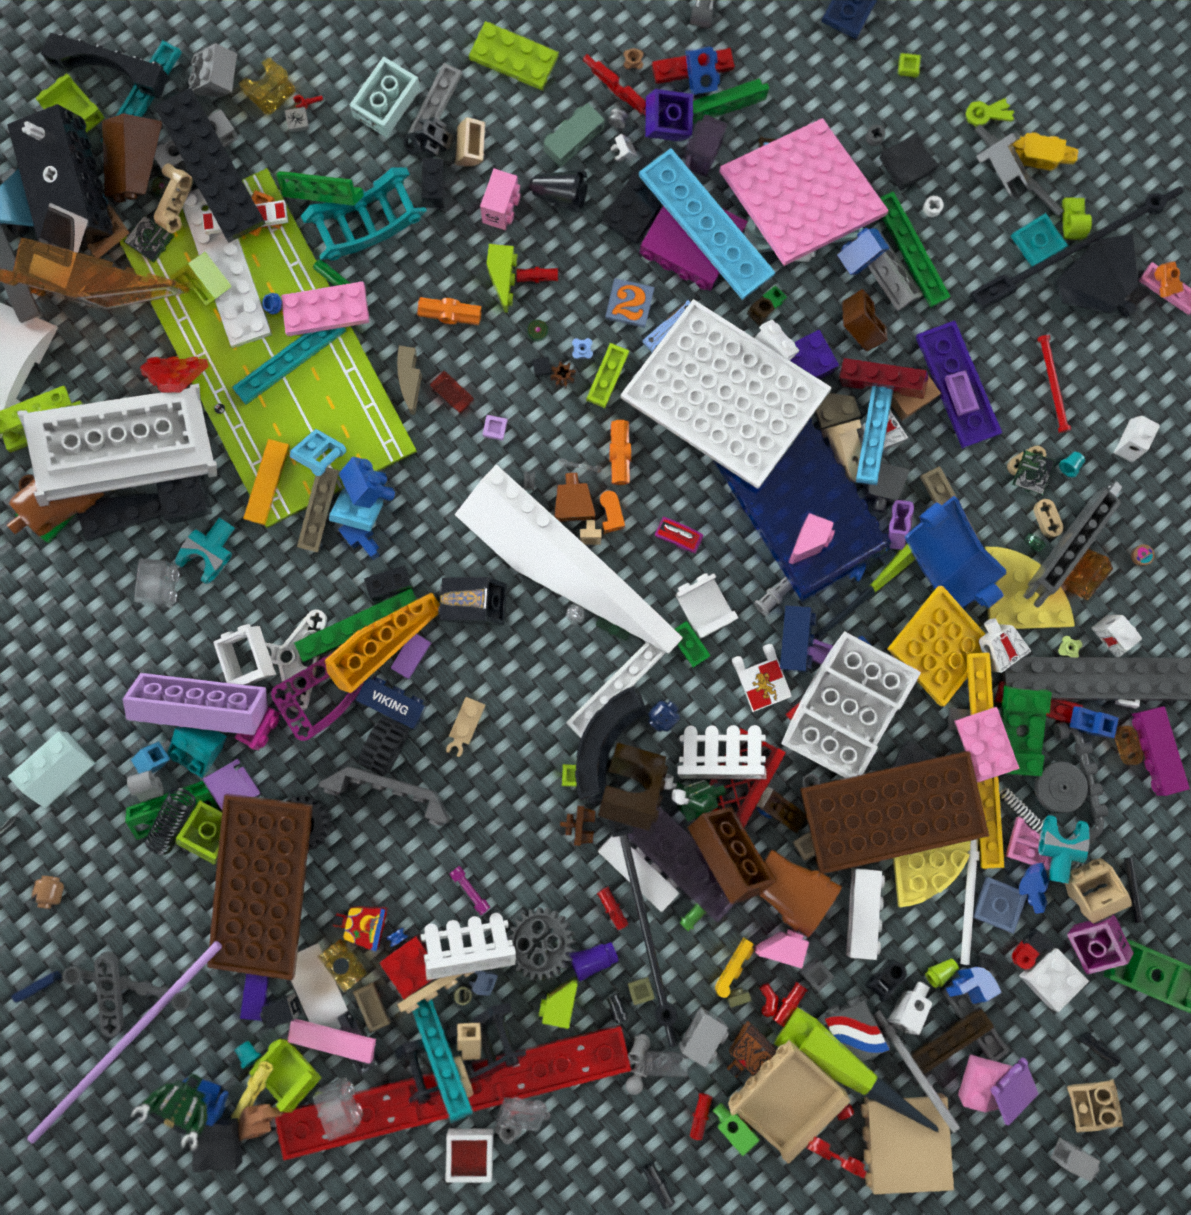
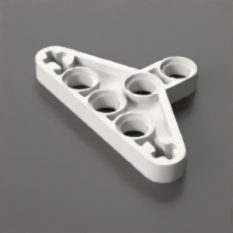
[266,610,327,712]

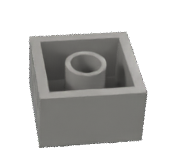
[679,1007,729,1068]

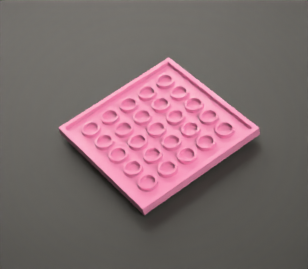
[720,118,889,266]

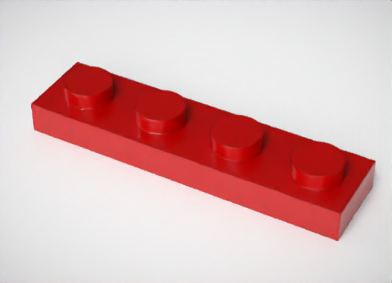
[652,48,735,84]

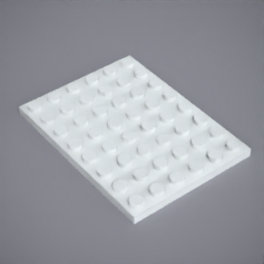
[620,299,831,489]

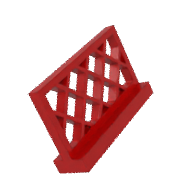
[709,728,786,828]

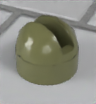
[453,986,472,1005]

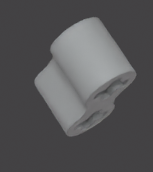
[127,771,164,802]

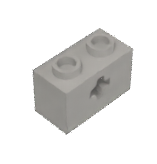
[1051,1137,1100,1182]

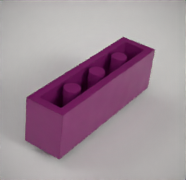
[1132,706,1190,796]

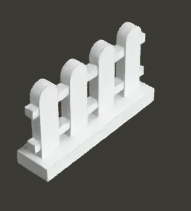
[678,725,766,779]
[421,913,516,980]

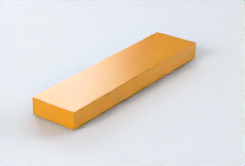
[243,439,290,525]

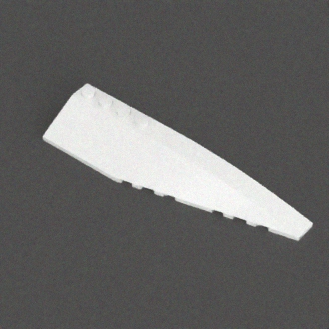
[455,465,683,654]

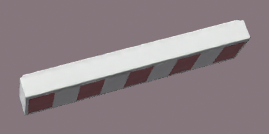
[202,200,288,235]

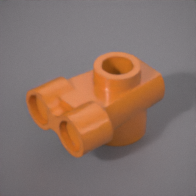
[1154,261,1184,297]

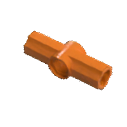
[417,297,482,325]
[610,420,631,485]

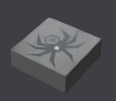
[285,107,309,133]

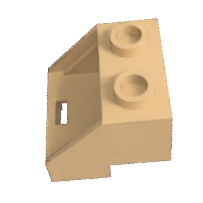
[1065,857,1132,923]

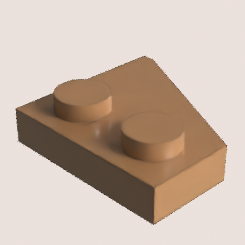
[87,205,129,259]

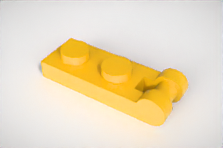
[715,937,754,998]

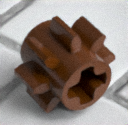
[550,361,576,389]

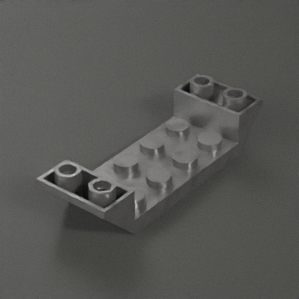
[319,767,450,826]

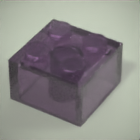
[683,114,728,178]

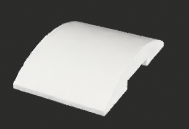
[0,303,58,438]
[782,631,921,778]

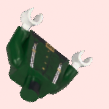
[662,774,726,821]
[132,1073,207,1151]

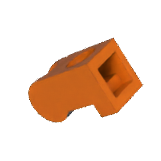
[599,491,625,534]

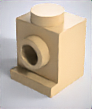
[457,1023,481,1060]

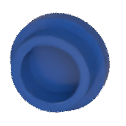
[262,293,282,314]

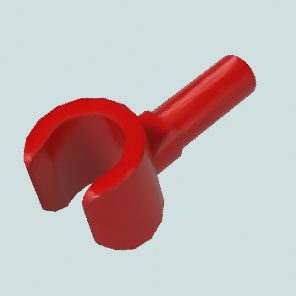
[293,95,323,109]

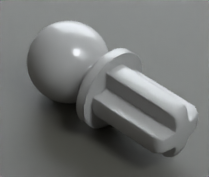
[626,1054,650,1095]

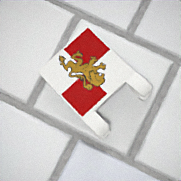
[732,644,792,712]

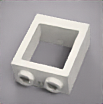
[213,624,276,686]

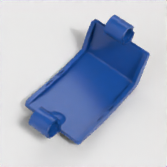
[905,496,1007,609]

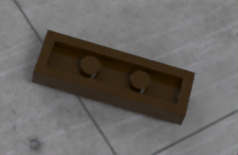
[756,787,806,833]

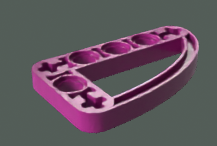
[271,651,365,741]

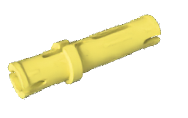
[231,1061,273,1124]

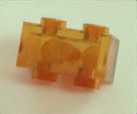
[1063,549,1113,600]

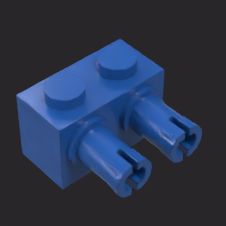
[339,457,395,508]

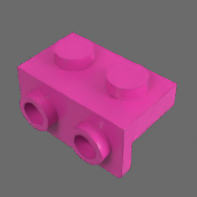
[235,706,280,751]

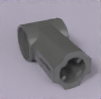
[690,0,714,29]

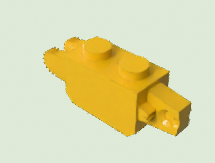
[1012,133,1078,171]

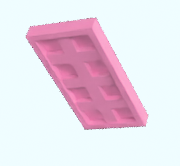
[281,282,370,336]

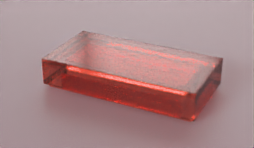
[430,370,474,414]

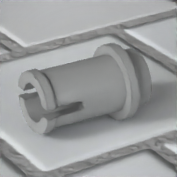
[628,1034,650,1064]

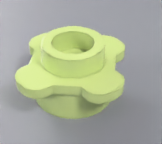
[1058,636,1083,658]

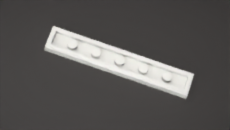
[566,642,666,738]

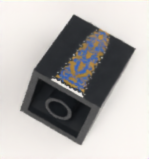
[438,577,507,625]

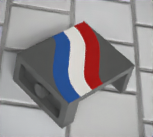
[825,995,890,1062]

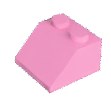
[789,513,835,564]
[754,929,809,968]
[958,1055,1012,1112]

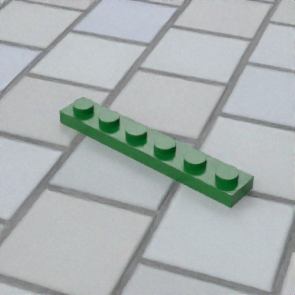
[880,191,951,308]
[294,589,417,663]

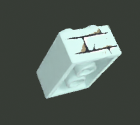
[350,56,420,137]

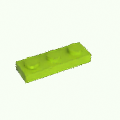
[586,343,629,408]

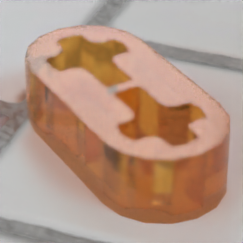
[1115,726,1143,765]

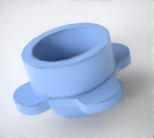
[572,338,593,359]

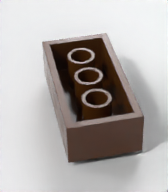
[688,807,775,904]

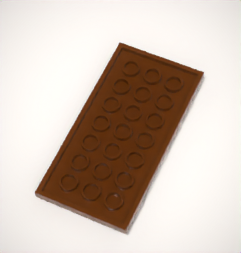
[800,751,989,874]
[207,793,313,980]

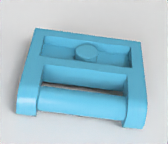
[290,429,346,476]

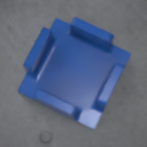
[183,1078,229,1126]

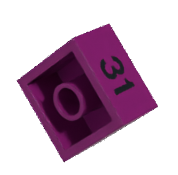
[1067,914,1134,975]

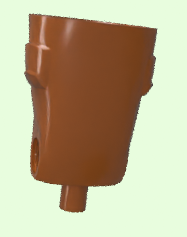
[7,478,105,537]
[759,849,842,938]

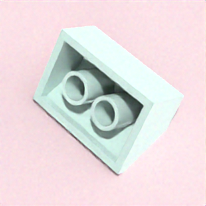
[8,731,96,808]

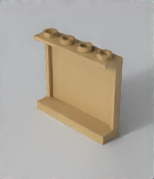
[728,1040,850,1164]
[861,1093,954,1194]

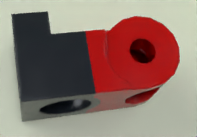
[1011,928,1055,969]

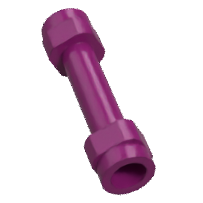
[449,866,491,915]

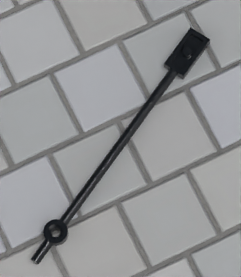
[970,186,1184,311]
[602,788,678,1047]

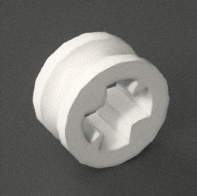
[923,196,944,217]

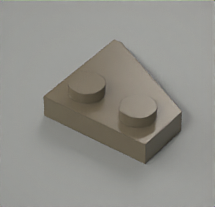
[815,393,861,430]

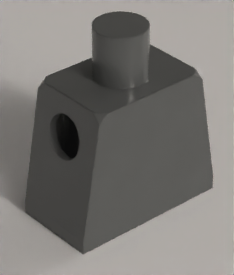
[865,463,909,513]

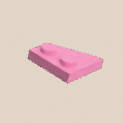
[1005,817,1051,871]

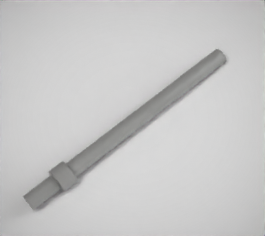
[873,1010,960,1132]

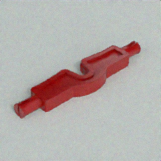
[582,54,646,115]

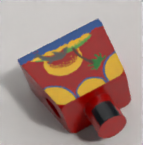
[333,906,388,951]

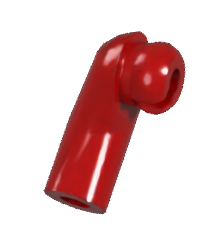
[759,982,779,1017]

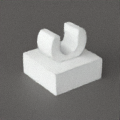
[611,134,638,161]

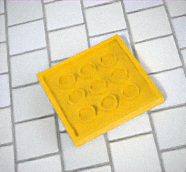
[887,586,985,707]

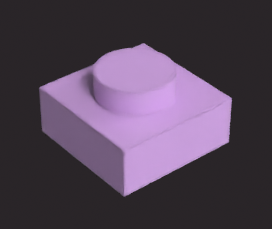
[482,415,508,441]

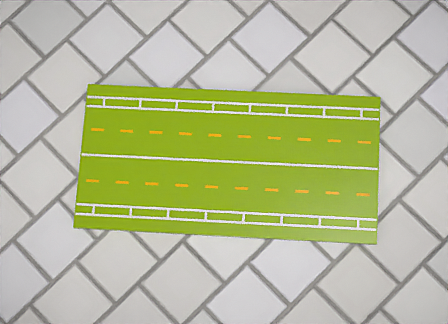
[119,168,417,528]

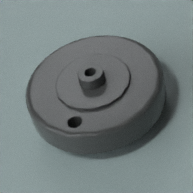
[1034,762,1088,813]

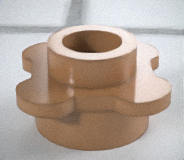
[623,48,643,70]

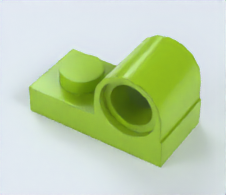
[1062,198,1092,240]

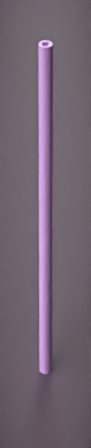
[27,941,222,1143]

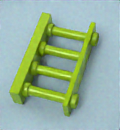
[0,385,83,453]

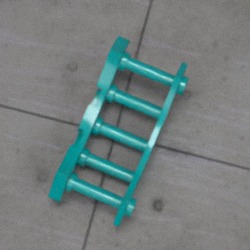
[301,167,427,261]

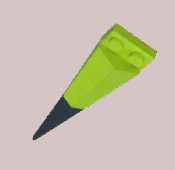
[815,544,915,639]
[774,1007,939,1132]

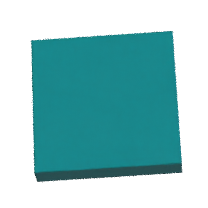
[1011,213,1068,267]

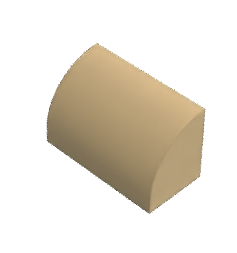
[455,117,485,166]

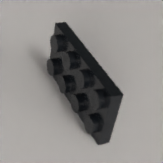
[601,155,662,244]

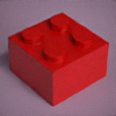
[380,934,433,1000]

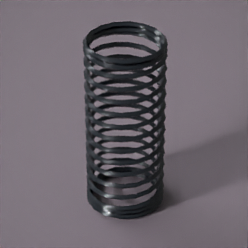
[145,788,196,855]

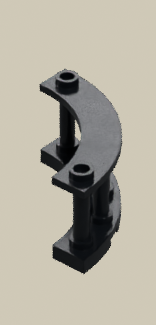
[575,686,648,804]
[395,1003,526,1105]

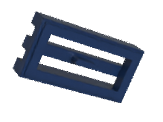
[11,970,62,1003]

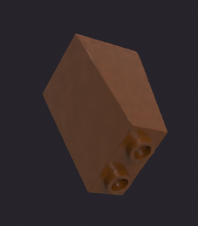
[102,113,162,203]

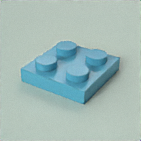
[329,488,383,531]

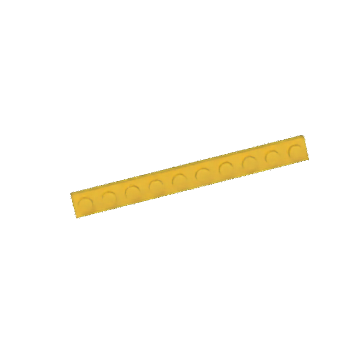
[966,653,1004,869]

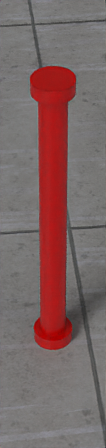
[1037,335,1071,433]

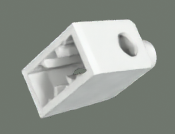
[1114,416,1160,462]

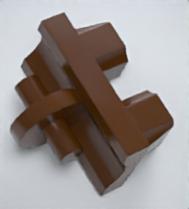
[560,805,596,846]

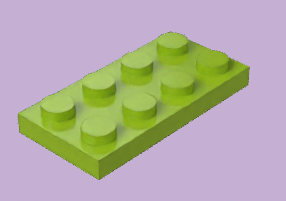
[469,21,559,90]

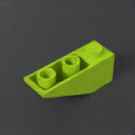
[487,244,518,313]

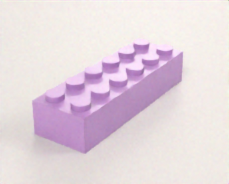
[123,673,268,735]

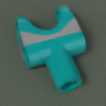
[175,518,235,584]
[1038,815,1089,884]

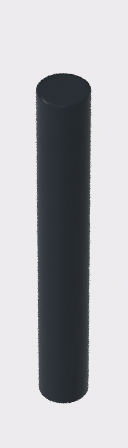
[1124,857,1144,923]

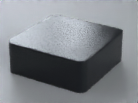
[533,357,551,376]

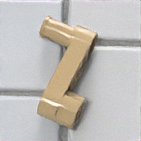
[154,163,193,233]

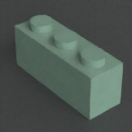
[544,103,605,168]

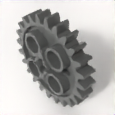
[507,907,576,981]

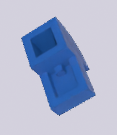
[338,525,380,560]
[1070,706,1119,738]
[1019,862,1050,914]

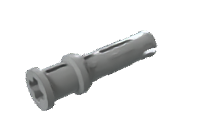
[754,562,810,616]

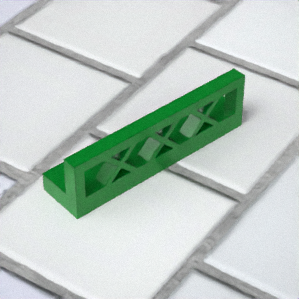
[692,79,769,125]
[276,171,364,206]
[125,781,220,840]

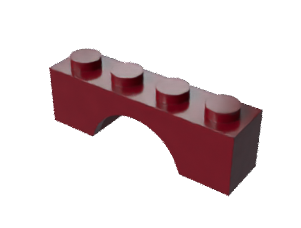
[839,358,929,399]

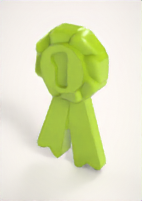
[965,98,1014,127]

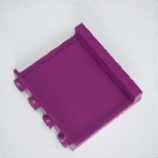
[640,206,748,291]

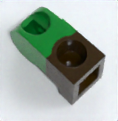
[747,286,788,327]

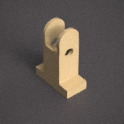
[821,419,862,484]

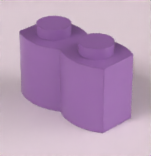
[888,500,914,550]

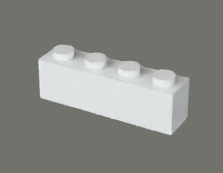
[597,835,679,912]
[846,868,885,960]

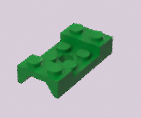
[1001,686,1052,776]
[1103,938,1191,1013]

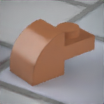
[238,1104,282,1141]

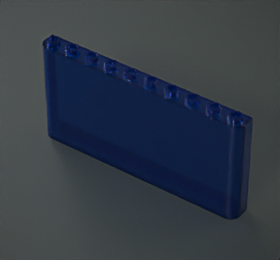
[711,418,891,602]

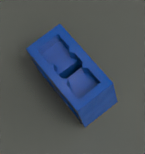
[685,46,720,94]

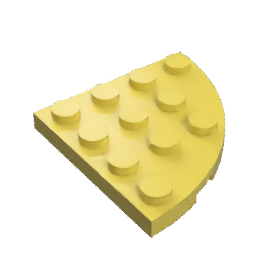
[984,547,1075,629]
[893,841,971,907]

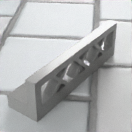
[868,229,923,311]

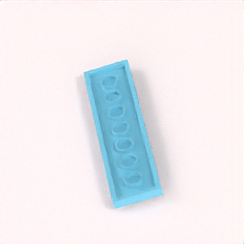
[639,148,775,300]

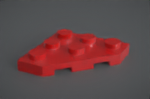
[140,356,209,392]

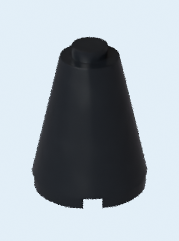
[529,170,588,213]

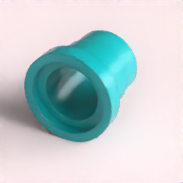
[1059,452,1085,478]
[235,1041,262,1069]

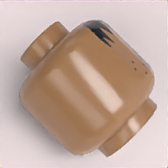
[31,876,64,909]

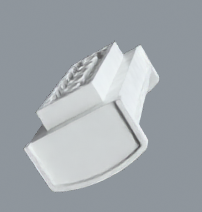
[17,384,217,506]

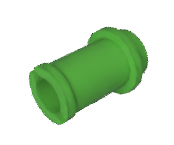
[679,903,706,932]

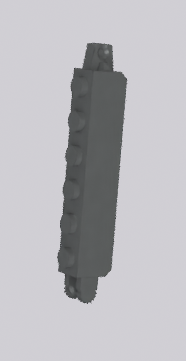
[1023,482,1122,608]

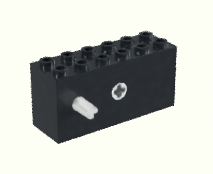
[7,104,113,249]

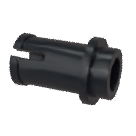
[606,993,629,1024]

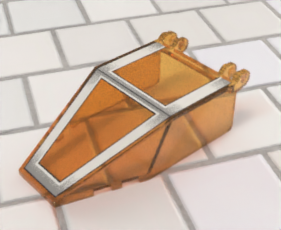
[0,238,190,310]

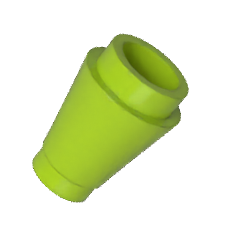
[925,958,959,988]

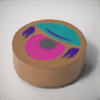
[1131,544,1154,566]

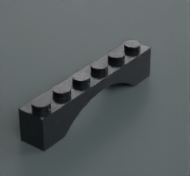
[41,32,169,99]

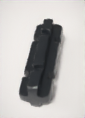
[1080,1032,1121,1067]

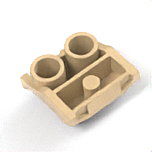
[1067,1079,1123,1132]

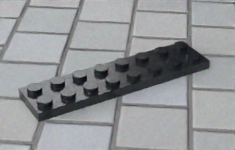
[154,88,266,243]

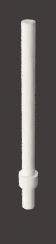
[961,839,980,965]

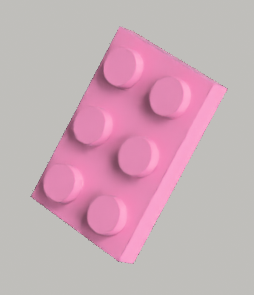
[954,707,1019,782]

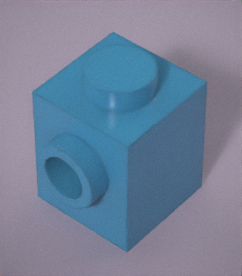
[131,741,170,773]

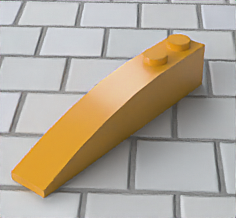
[325,593,440,693]

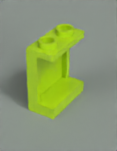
[36,74,105,133]
[249,1039,322,1112]

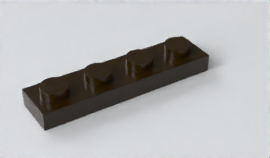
[910,1007,995,1074]

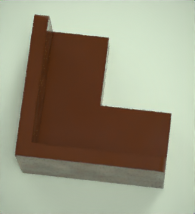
[842,289,888,352]

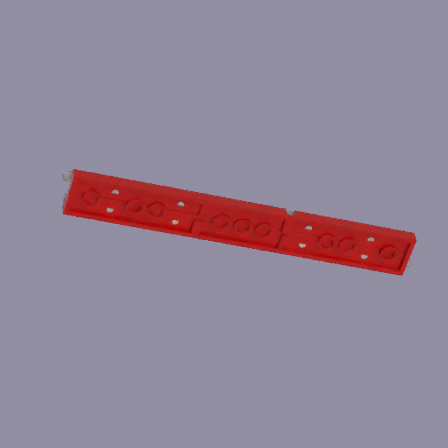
[270,1024,633,1161]

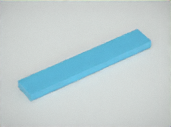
[856,386,893,485]

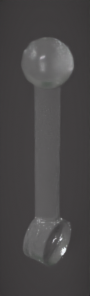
[559,458,602,474]

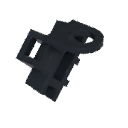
[403,117,453,158]

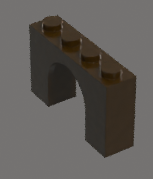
[598,742,668,831]

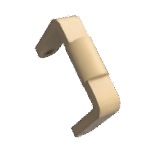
[453,1055,473,1097]

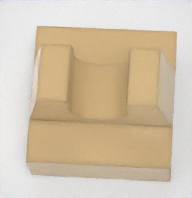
[580,520,601,545]

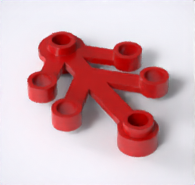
[806,1136,867,1179]

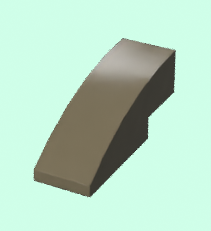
[397,345,422,415]

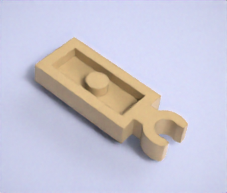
[446,697,486,757]

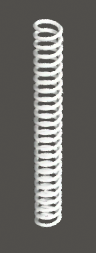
[999,788,1084,869]

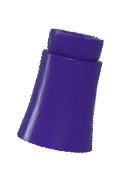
[569,942,618,983]

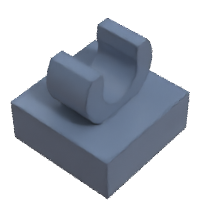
[469,970,498,996]

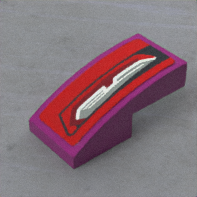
[655,517,704,554]

